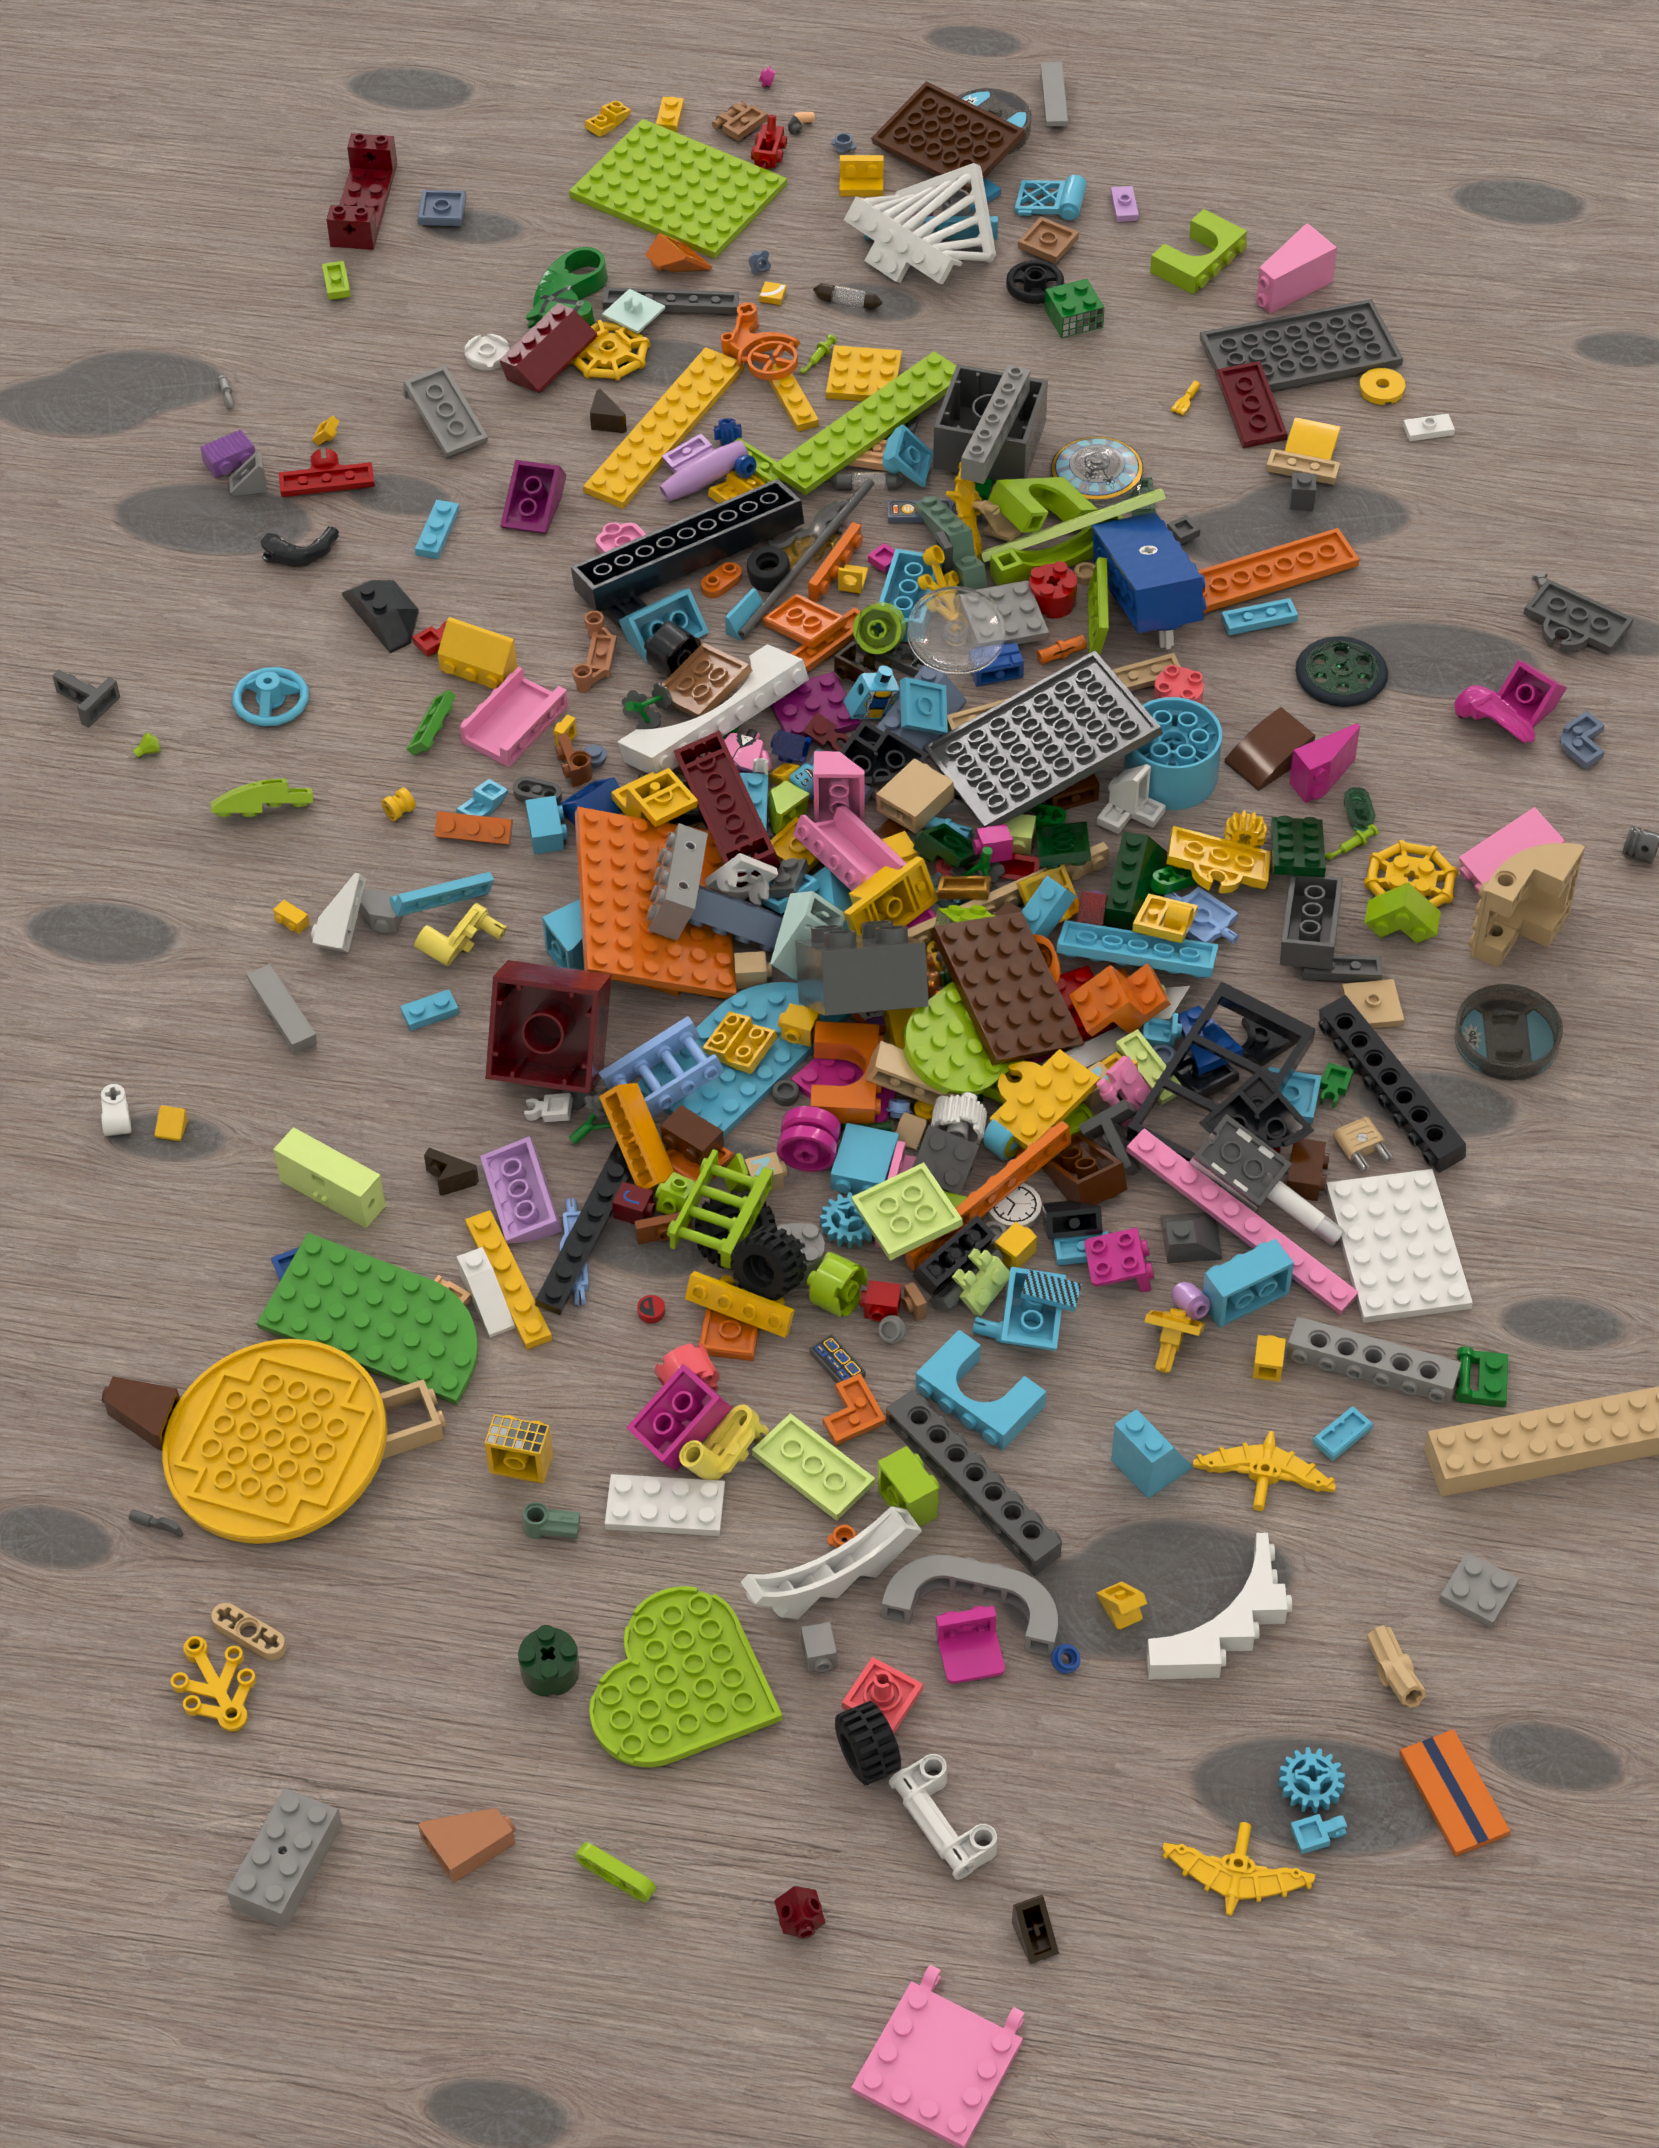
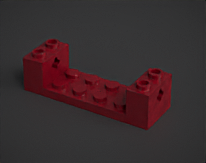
[326,133,398,250]
[674,730,780,888]

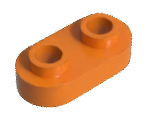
[701,562,742,598]

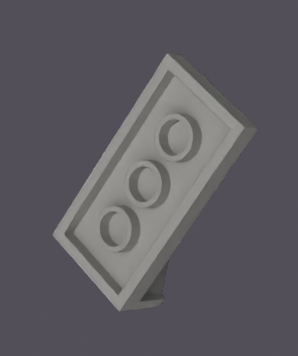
[403,365,488,458]

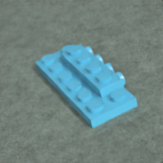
[1056,920,1218,978]

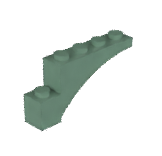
[915,496,988,592]

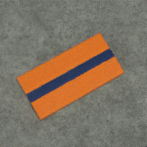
[1399,1729,1511,1857]

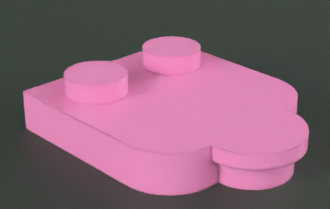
[596,523,646,554]

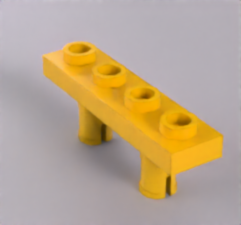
[685,1271,795,1338]

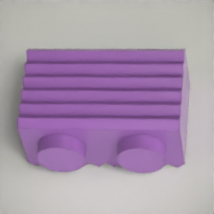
[200,429,256,478]

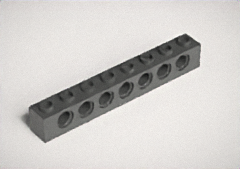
[886,1390,1062,1576]

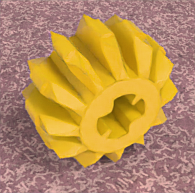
[1224,809,1268,848]

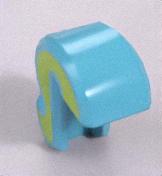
[984,1119,1022,1161]

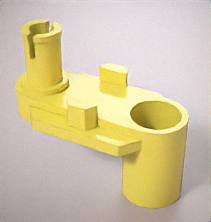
[414,903,508,967]
[679,1404,769,1480]

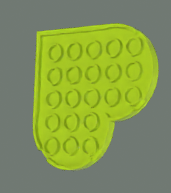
[589,1586,783,1767]

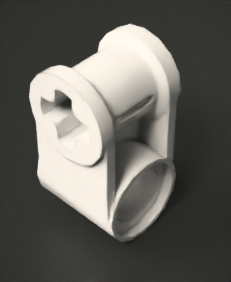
[101,1084,132,1136]

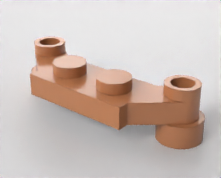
[573,611,617,693]

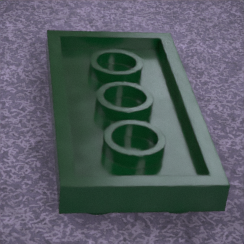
[1271,815,1326,877]
[1036,821,1091,869]

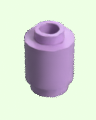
[1172,1282,1210,1320]

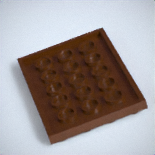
[871,81,1026,193]
[930,912,1085,1066]

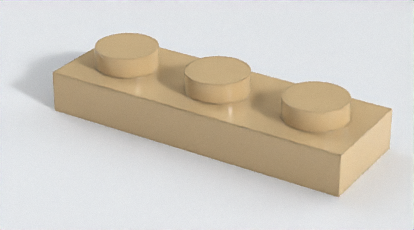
[1266,449,1341,485]

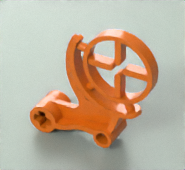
[721,302,800,380]

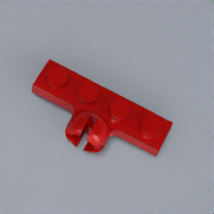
[278,448,375,497]

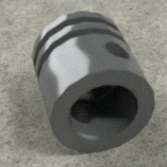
[1622,825,1659,863]

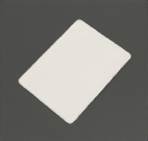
[1153,986,1190,1019]

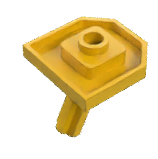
[1144,1308,1205,1373]

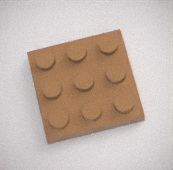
[661,642,753,718]

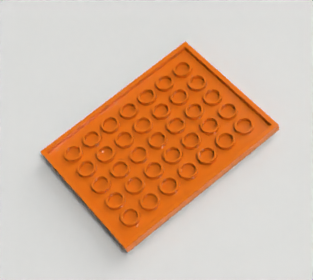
[575,807,737,999]

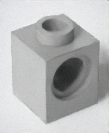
[801,1622,837,1672]

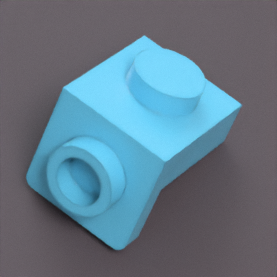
[1142,1013,1182,1048]

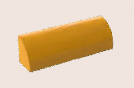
[599,1083,674,1191]

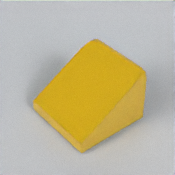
[768,762,800,786]
[154,1105,188,1141]

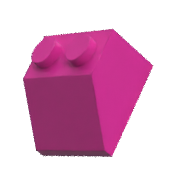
[1497,660,1567,728]

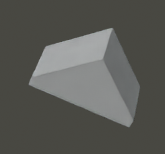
[229,450,267,496]

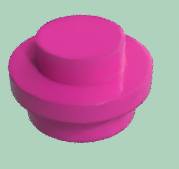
[759,66,776,88]

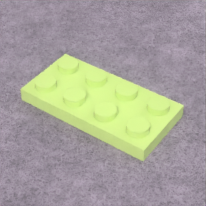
[752,1413,875,1521]

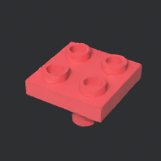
[842,1657,923,1733]

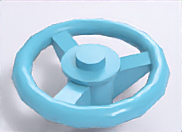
[232,667,309,727]

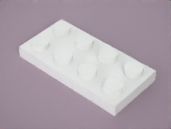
[605,1474,725,1536]

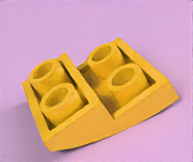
[1285,417,1341,460]
[702,1011,778,1074]

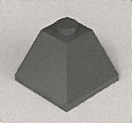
[1160,1212,1222,1263]

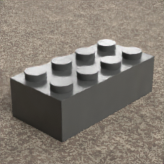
[1280,875,1343,970]

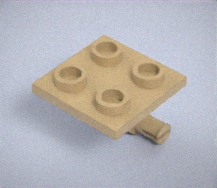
[973,500,1022,541]

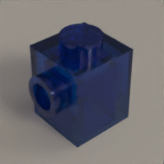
[770,729,812,764]

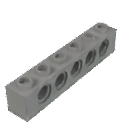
[961,364,1030,484]
[1286,1316,1461,1404]

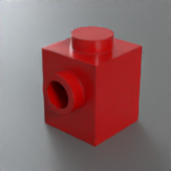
[860,1280,902,1322]

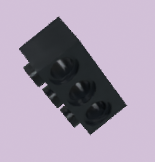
[912,1215,996,1296]

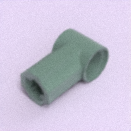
[523,1502,580,1539]

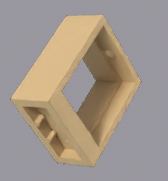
[380,1379,446,1459]

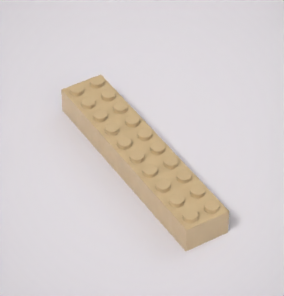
[1424,1386,1659,1497]

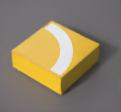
[759,281,787,305]

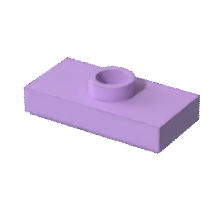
[1110,186,1139,222]

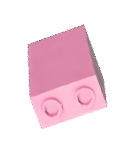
[1256,223,1337,314]
[1459,807,1565,898]

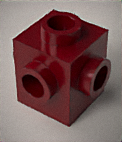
[774,1886,826,1939]

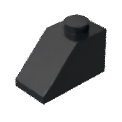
[1042,1201,1103,1239]

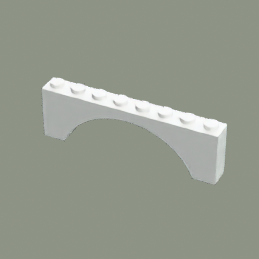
[617,644,809,774]

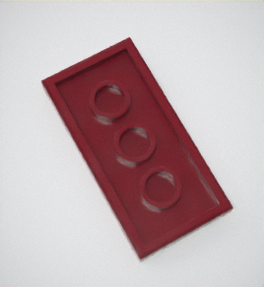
[1215,361,1288,448]

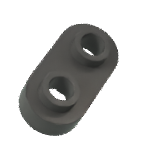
[513,777,562,805]

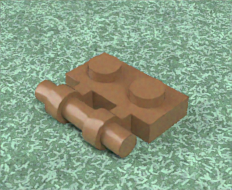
[712,101,768,141]

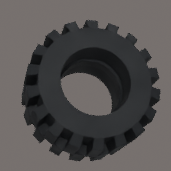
[730,1225,807,1301]
[835,1701,901,1786]

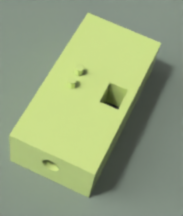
[273,1127,386,1228]

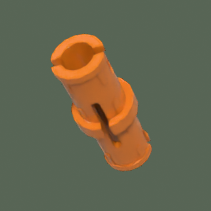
[1036,634,1087,665]

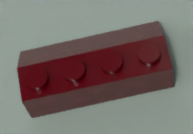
[499,303,598,393]

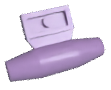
[659,434,749,502]

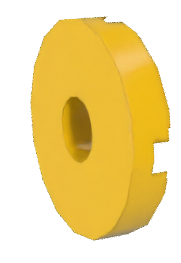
[1359,368,1406,405]

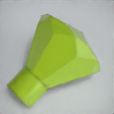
[133,732,161,758]

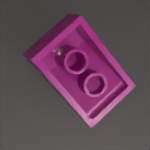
[500,460,567,534]

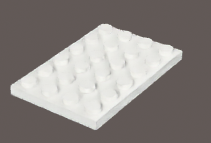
[1325,1169,1473,1323]

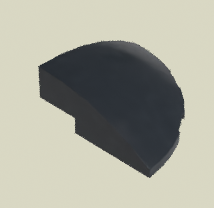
[840,719,929,784]
[1199,1069,1314,1148]

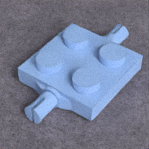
[1164,887,1239,944]

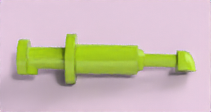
[800,334,837,374]
[1325,824,1379,860]

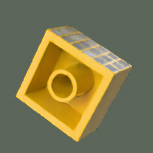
[485,1414,553,1484]

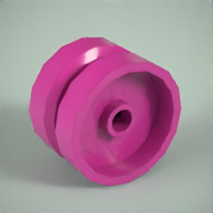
[777,1106,841,1172]

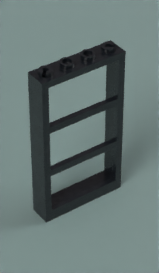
[1127,982,1315,1186]

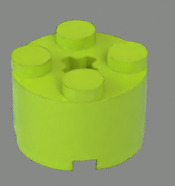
[853,602,906,654]
[807,1252,868,1317]

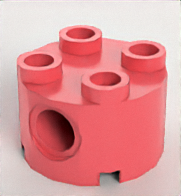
[1154,665,1204,704]
[654,1343,719,1392]

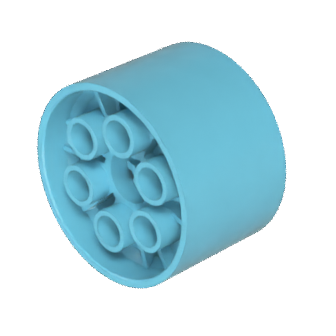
[1123,697,1222,810]

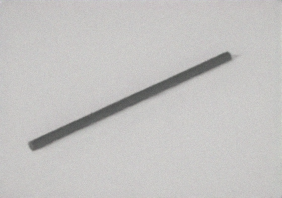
[738,478,875,638]

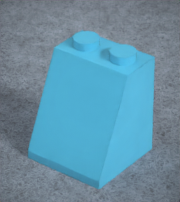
[542,899,584,970]
[1111,1409,1192,1499]

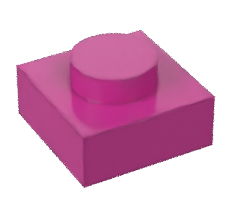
[868,543,895,573]

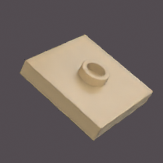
[1341,979,1404,1029]

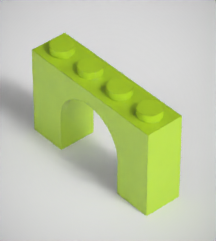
[1150,209,1247,295]
[988,477,1098,533]

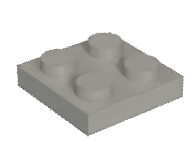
[1439,1552,1519,1628]

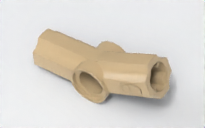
[1366,1625,1426,1708]

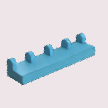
[390,872,494,917]

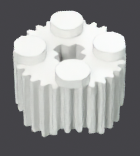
[931,1092,987,1144]

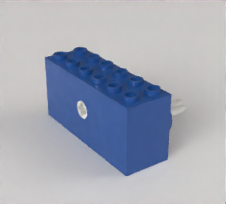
[1092,512,1206,649]

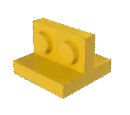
[839,155,884,197]

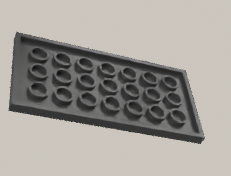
[1200,299,1403,391]

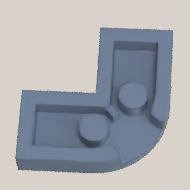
[1560,711,1605,769]

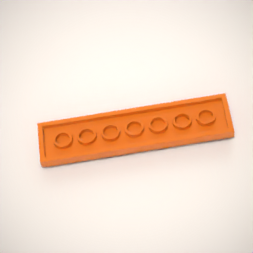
[1198,528,1360,614]

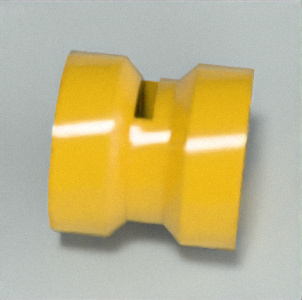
[381,787,416,821]

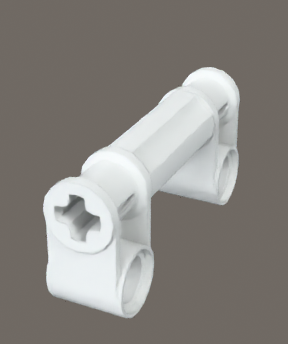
[889,1754,997,1880]

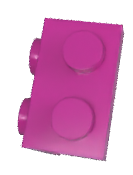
[1084,1227,1155,1292]
[935,1606,1005,1684]

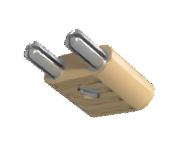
[1333,1117,1392,1171]

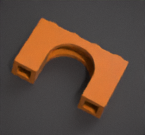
[810,1021,884,1124]

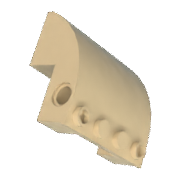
[1468,843,1585,968]

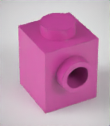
[973,824,1013,863]

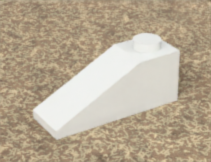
[311,873,366,953]
[457,1247,515,1338]

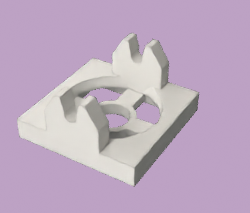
[705,853,778,906]

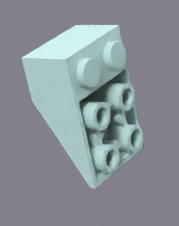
[770,891,845,982]

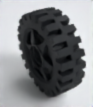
[695,1190,776,1270]

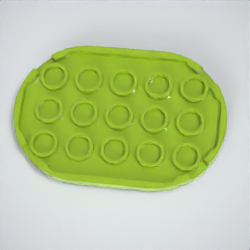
[902,982,1024,1095]

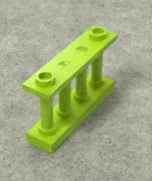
[667,1149,773,1269]

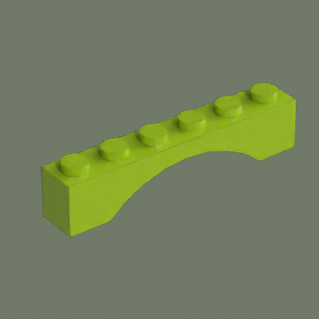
[990,515,1123,586]

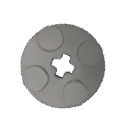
[770,1223,825,1287]

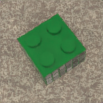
[1044,279,1104,338]

